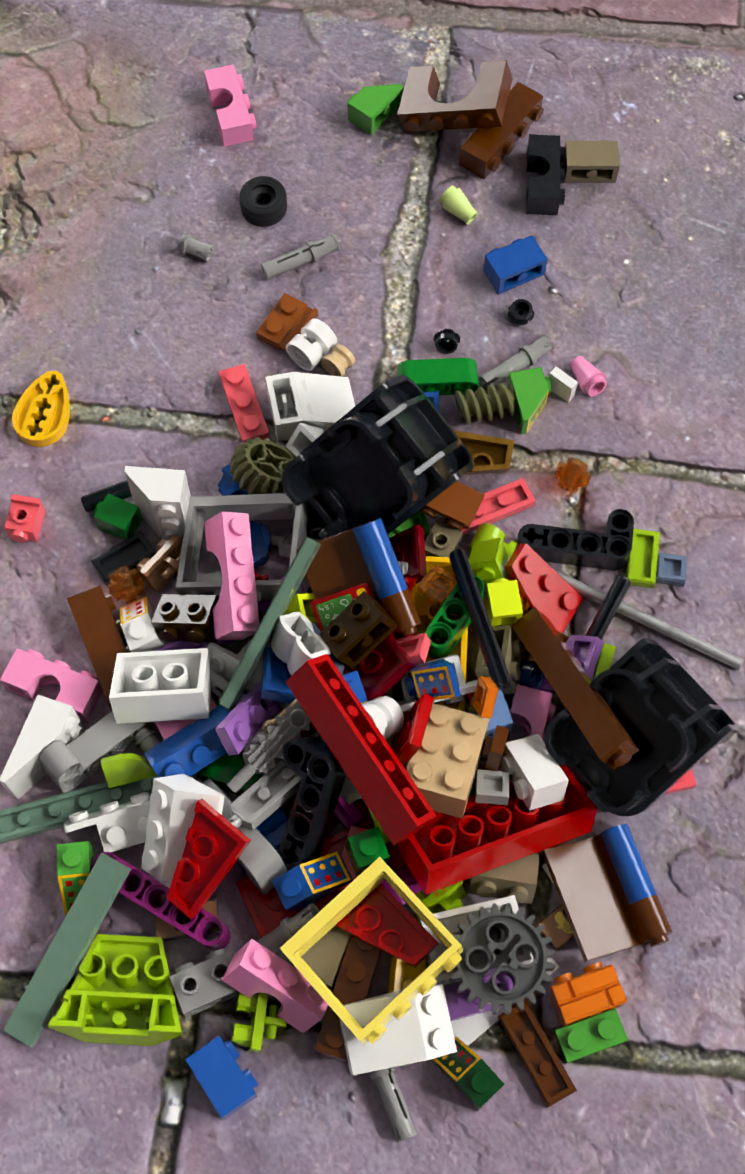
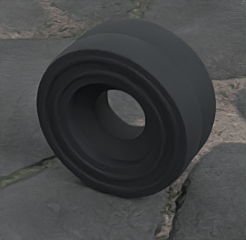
[239,176,287,227]

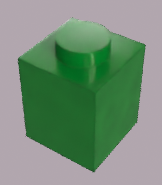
[94,493,142,540]
[345,827,390,876]

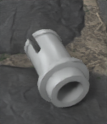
[178,234,214,262]
[134,727,161,752]

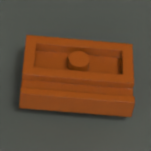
[256,293,318,354]

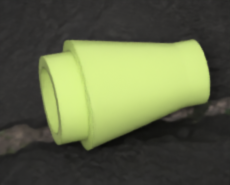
[439,186,478,225]

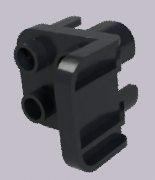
[282,375,475,540]
[544,638,740,816]

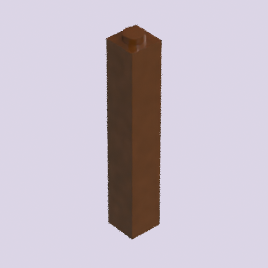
[512,607,639,770]

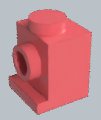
[4,494,46,543]

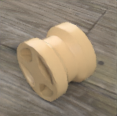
[321,344,356,377]

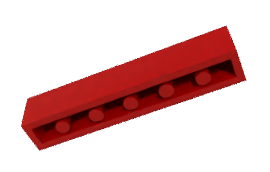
[286,654,437,845]

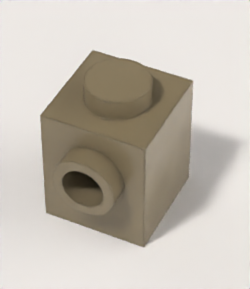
[425,520,463,557]

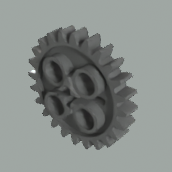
[450,903,556,1015]

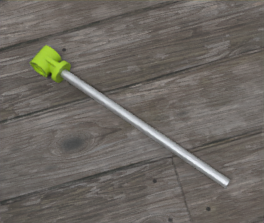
[467,523,744,670]

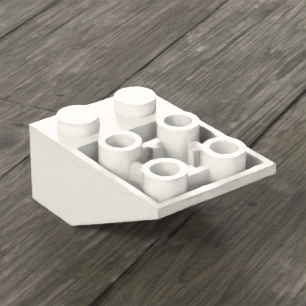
[265,372,355,442]

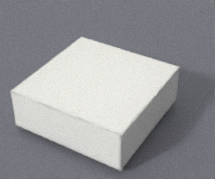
[549,367,578,403]

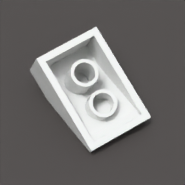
[0,695,84,799]
[339,984,457,1075]

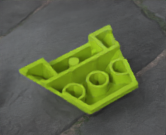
[48,934,182,1046]

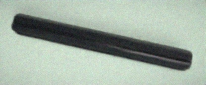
[449,549,511,691]

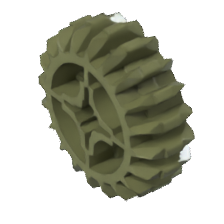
[229,437,296,495]

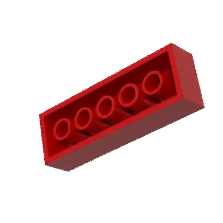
[395,765,598,895]

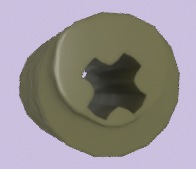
[455,382,516,425]

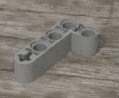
[39,711,155,793]
[202,778,288,896]

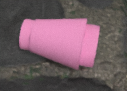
[570,356,607,397]

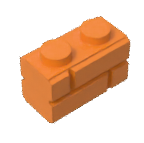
[548,962,627,1028]

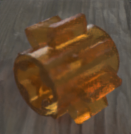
[554,457,591,493]
[108,565,145,604]

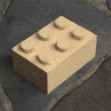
[406,703,490,819]

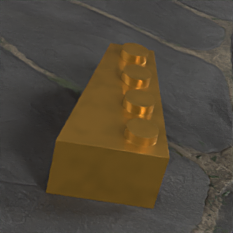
[453,430,514,475]

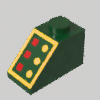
[432,1036,505,1111]

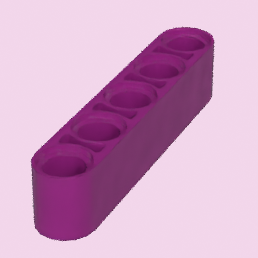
[91,852,231,951]

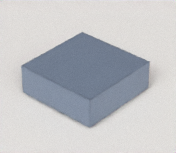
[655,553,688,587]

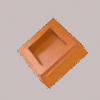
[472,676,499,718]

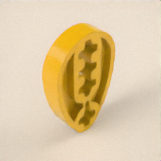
[12,371,70,447]

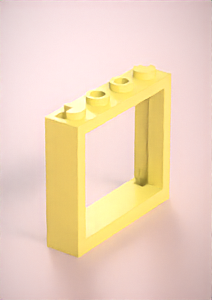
[280,857,463,1045]

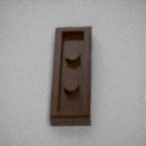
[497,1000,577,1108]

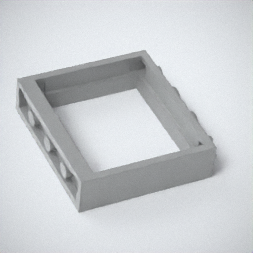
[175,493,309,602]

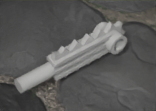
[227,701,311,793]

